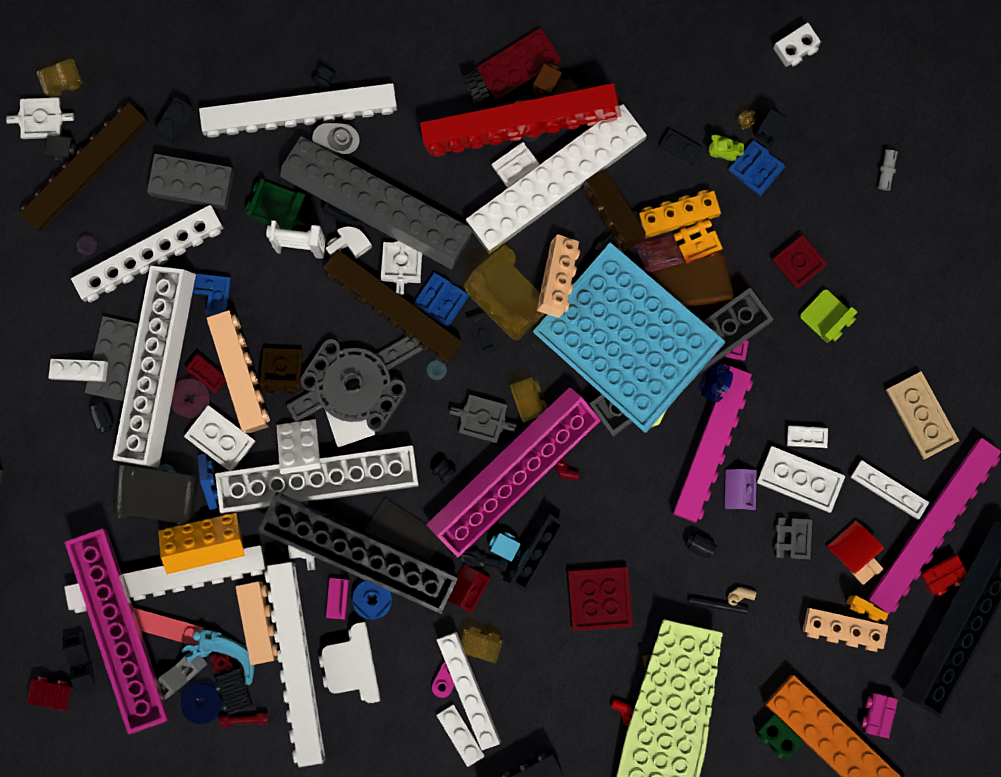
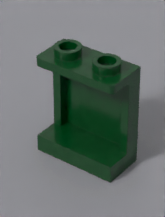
[246,178,307,231]

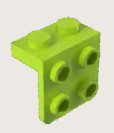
[800,290,857,343]

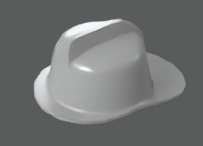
[312,123,360,154]

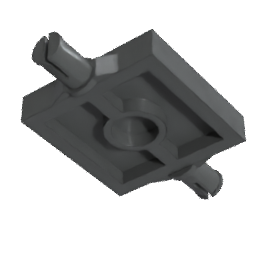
[450,395,516,444]

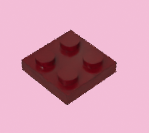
[772,235,828,290]

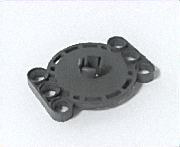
[301,339,407,432]

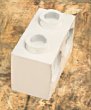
[774,23,821,67]

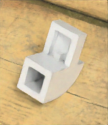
[326,227,372,259]

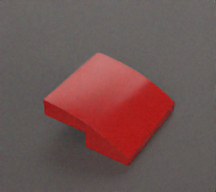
[827,521,884,574]

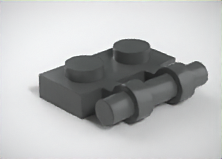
[774,518,812,560]

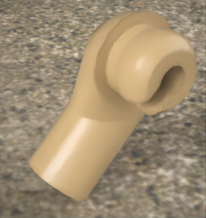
[727,587,757,605]

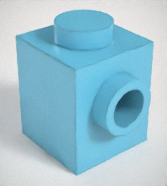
[489,532,521,562]

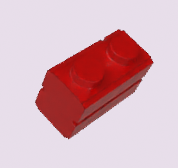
[920,555,967,596]

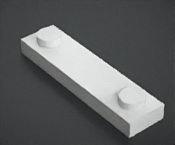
[850,460,929,520]

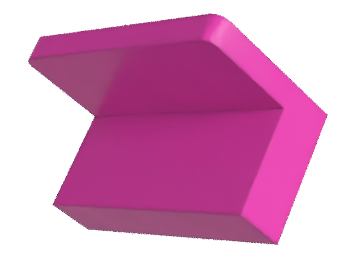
[326,578,350,619]

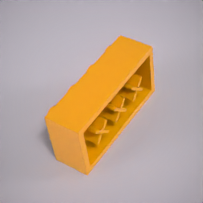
[158,513,245,574]

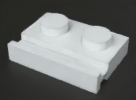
[492,142,540,188]

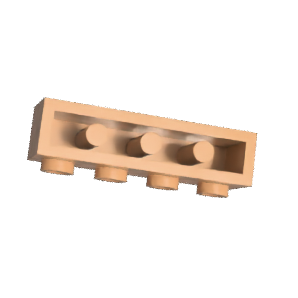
[537,234,580,318]
[236,582,279,665]
[802,608,888,652]

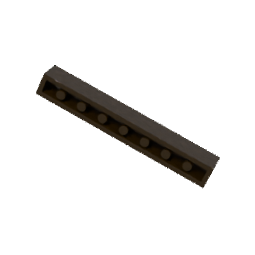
[19,103,149,234]
[323,249,463,364]

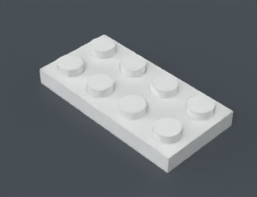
[757,446,845,513]

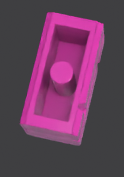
[861,693,898,739]

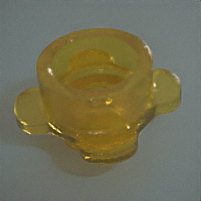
[737,110,756,130]

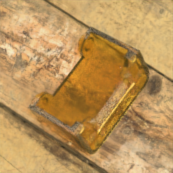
[464,245,546,341]

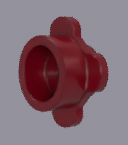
[211,653,233,674]

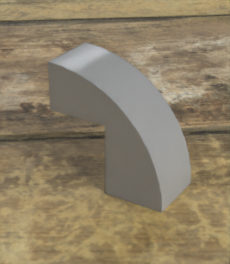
[157,652,207,701]

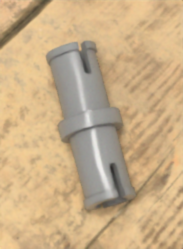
[878,150,898,191]

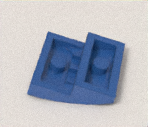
[729,140,785,196]
[413,273,469,328]

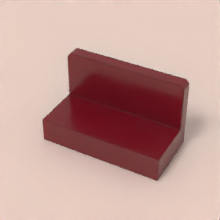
[448,564,491,613]

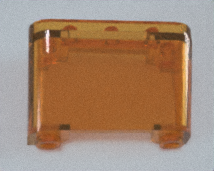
[647,252,734,307]

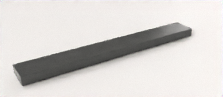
[286,337,423,422]

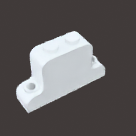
[319,622,381,703]

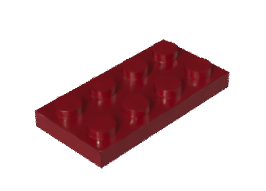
[475,28,561,102]

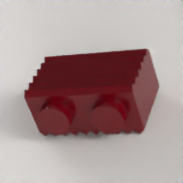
[26,676,73,711]

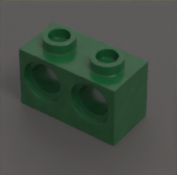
[757,714,804,760]

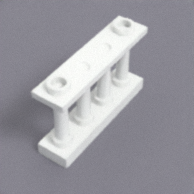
[267,220,326,259]

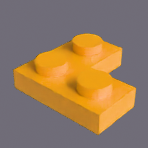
[846,596,888,623]

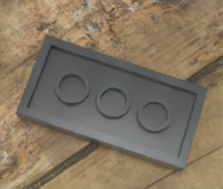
[85,316,139,402]

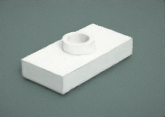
[787,426,828,448]

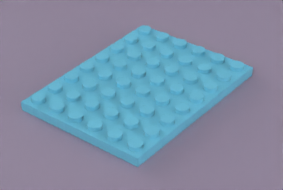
[533,243,725,433]

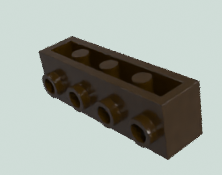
[583,171,646,251]

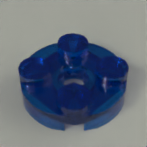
[701,363,733,403]
[181,684,222,724]

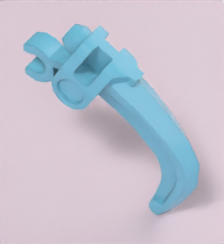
[182,629,254,685]

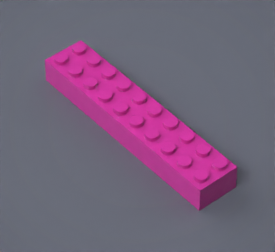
[426,387,601,558]
[65,529,170,734]

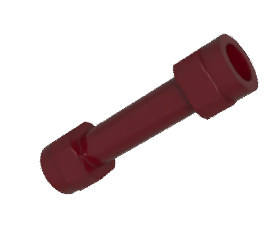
[219,712,269,728]

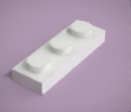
[49,359,108,382]
[437,705,485,767]

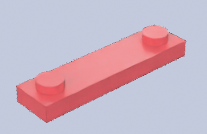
[133,608,204,646]

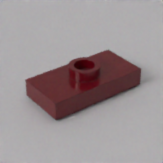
[185,354,226,394]

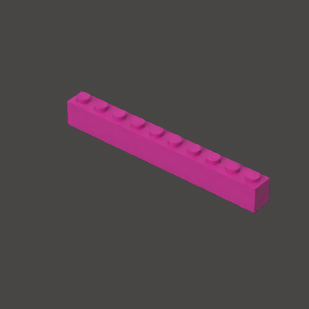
[867,438,1001,614]

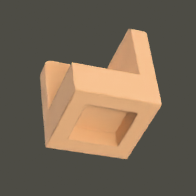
[851,558,883,584]

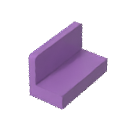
[725,469,757,510]

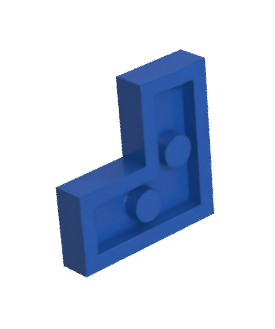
[192,273,231,316]
[198,454,218,510]

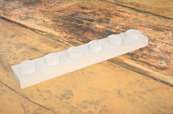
[437,632,501,750]

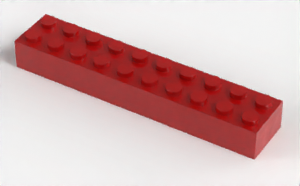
[420,83,622,157]

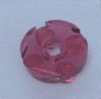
[171,379,210,418]

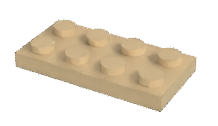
[886,371,959,460]

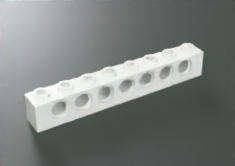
[71,205,224,302]

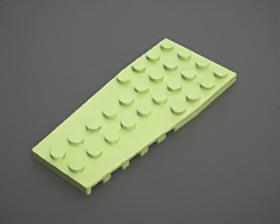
[616,619,723,777]

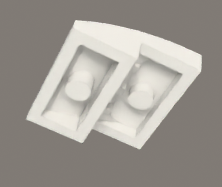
[325,409,375,447]

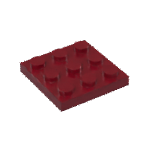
[568,567,633,631]

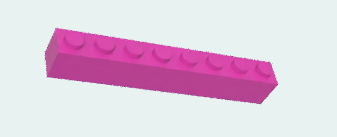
[673,366,753,523]

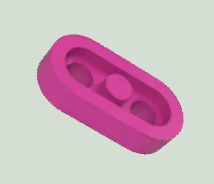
[432,662,455,698]

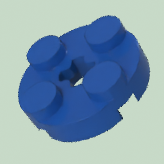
[352,581,392,620]

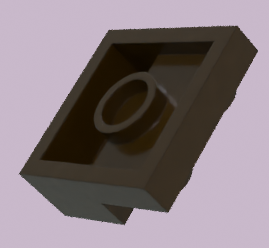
[260,348,303,395]

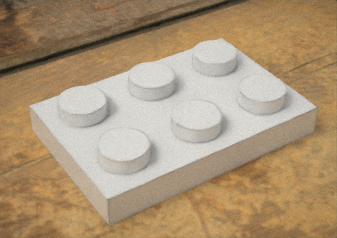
[184,405,256,471]
[277,419,321,474]

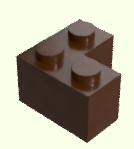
[533,64,578,98]

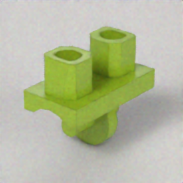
[709,135,744,161]

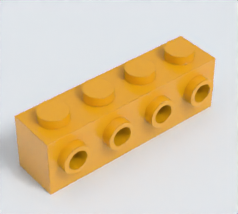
[638,190,721,239]

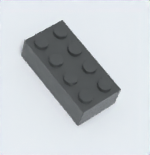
[147,154,234,210]

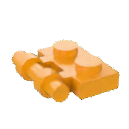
[673,219,723,265]

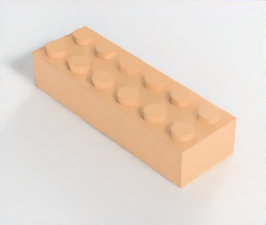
[207,311,270,434]

